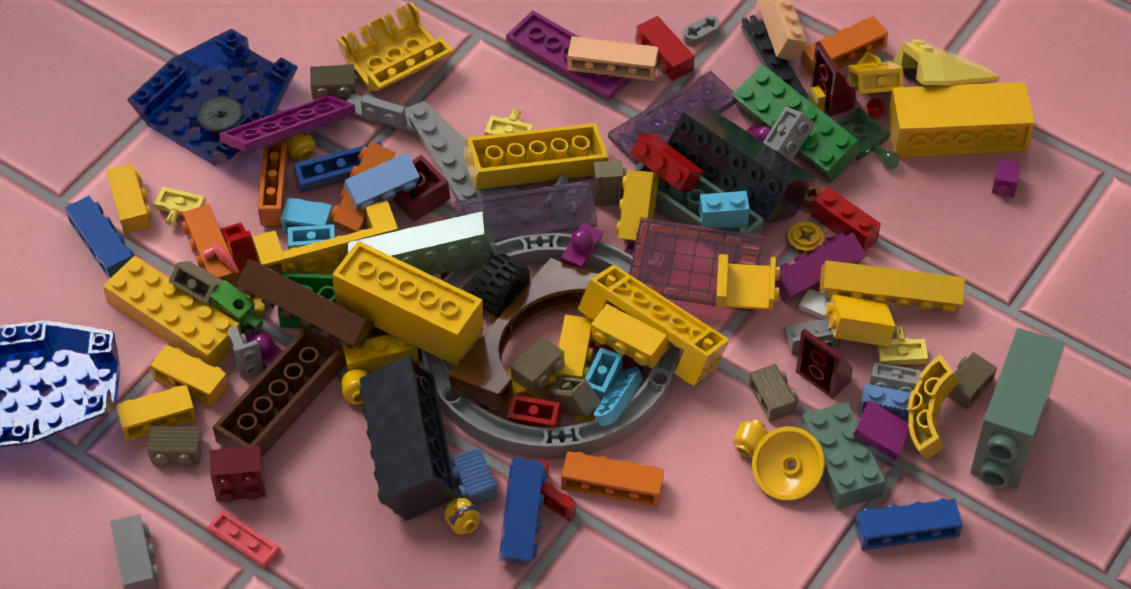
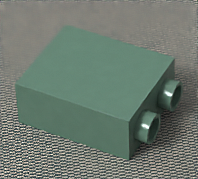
[970,327,1065,489]

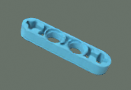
[594,367,643,426]

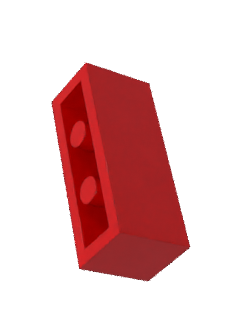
[635,16,695,81]
[630,134,704,191]
[811,186,881,252]

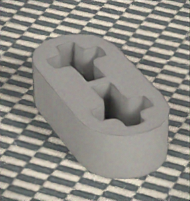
[683,16,720,46]

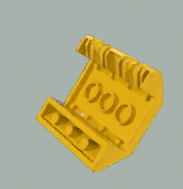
[336,2,454,91]

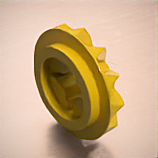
[787,221,824,253]

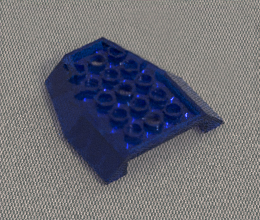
[127,29,298,166]
[0,320,121,448]

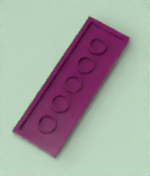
[506,10,631,100]
[219,95,356,153]

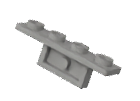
[347,94,416,134]

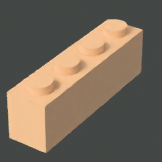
[757,0,807,61]
[567,36,658,81]

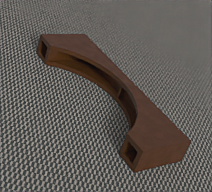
[449,258,598,411]

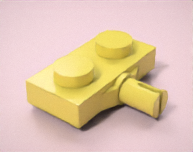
[484,108,534,135]
[154,187,206,226]
[877,326,928,366]

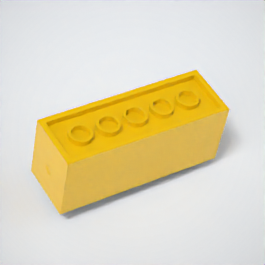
[888,82,1035,157]
[332,241,483,366]

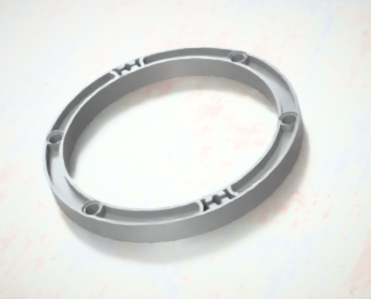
[421,233,680,459]

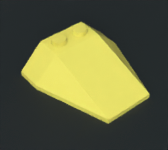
[894,39,1000,85]

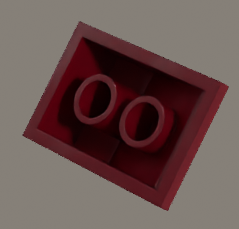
[810,41,856,117]
[796,329,853,399]

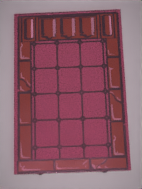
[628,217,764,312]

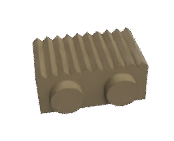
[310,64,356,99]
[593,160,627,207]
[169,261,223,304]
[511,336,565,393]
[947,352,998,409]
[749,364,798,421]
[547,377,601,417]
[147,426,203,465]

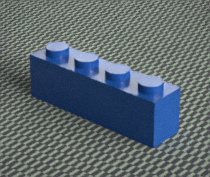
[293,141,382,193]
[65,196,135,279]
[498,457,547,565]
[855,498,963,550]

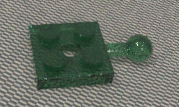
[837,107,900,169]

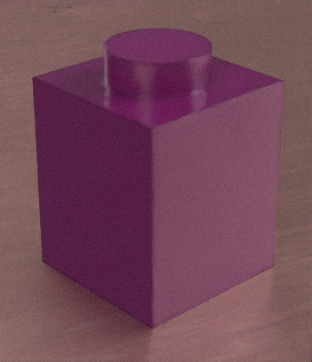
[992,158,1021,197]

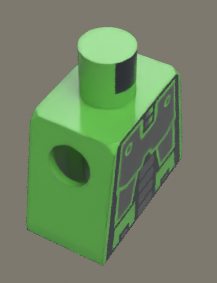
[210,280,263,334]

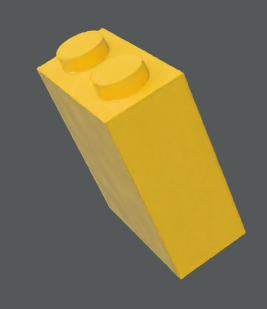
[825,294,896,347]

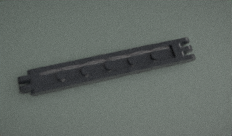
[741,15,814,105]

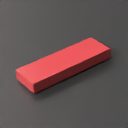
[206,510,281,569]

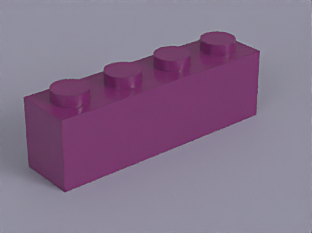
[775,232,867,302]

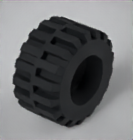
[471,253,530,318]

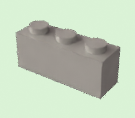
[110,514,160,589]

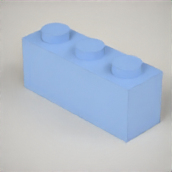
[344,153,420,210]

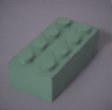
[800,402,885,510]

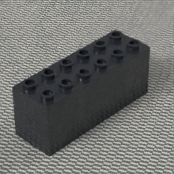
[667,107,815,222]
[359,355,458,521]

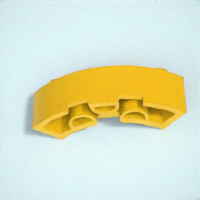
[908,354,960,461]

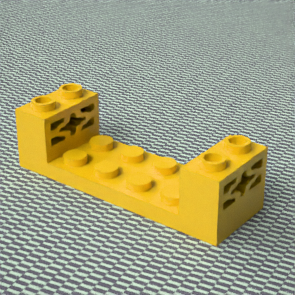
[253,201,398,275]
[578,264,729,386]

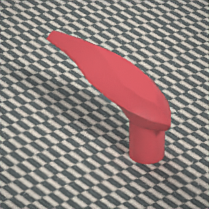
[202,243,239,274]

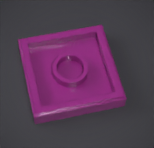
[853,400,909,460]

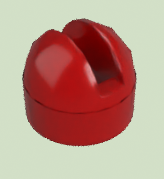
[866,99,884,118]

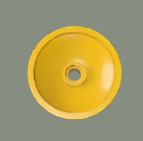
[752,426,825,501]

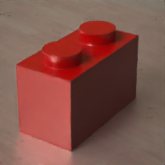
[507,395,563,428]

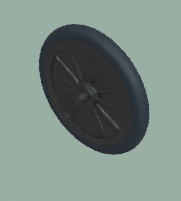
[197,96,244,133]

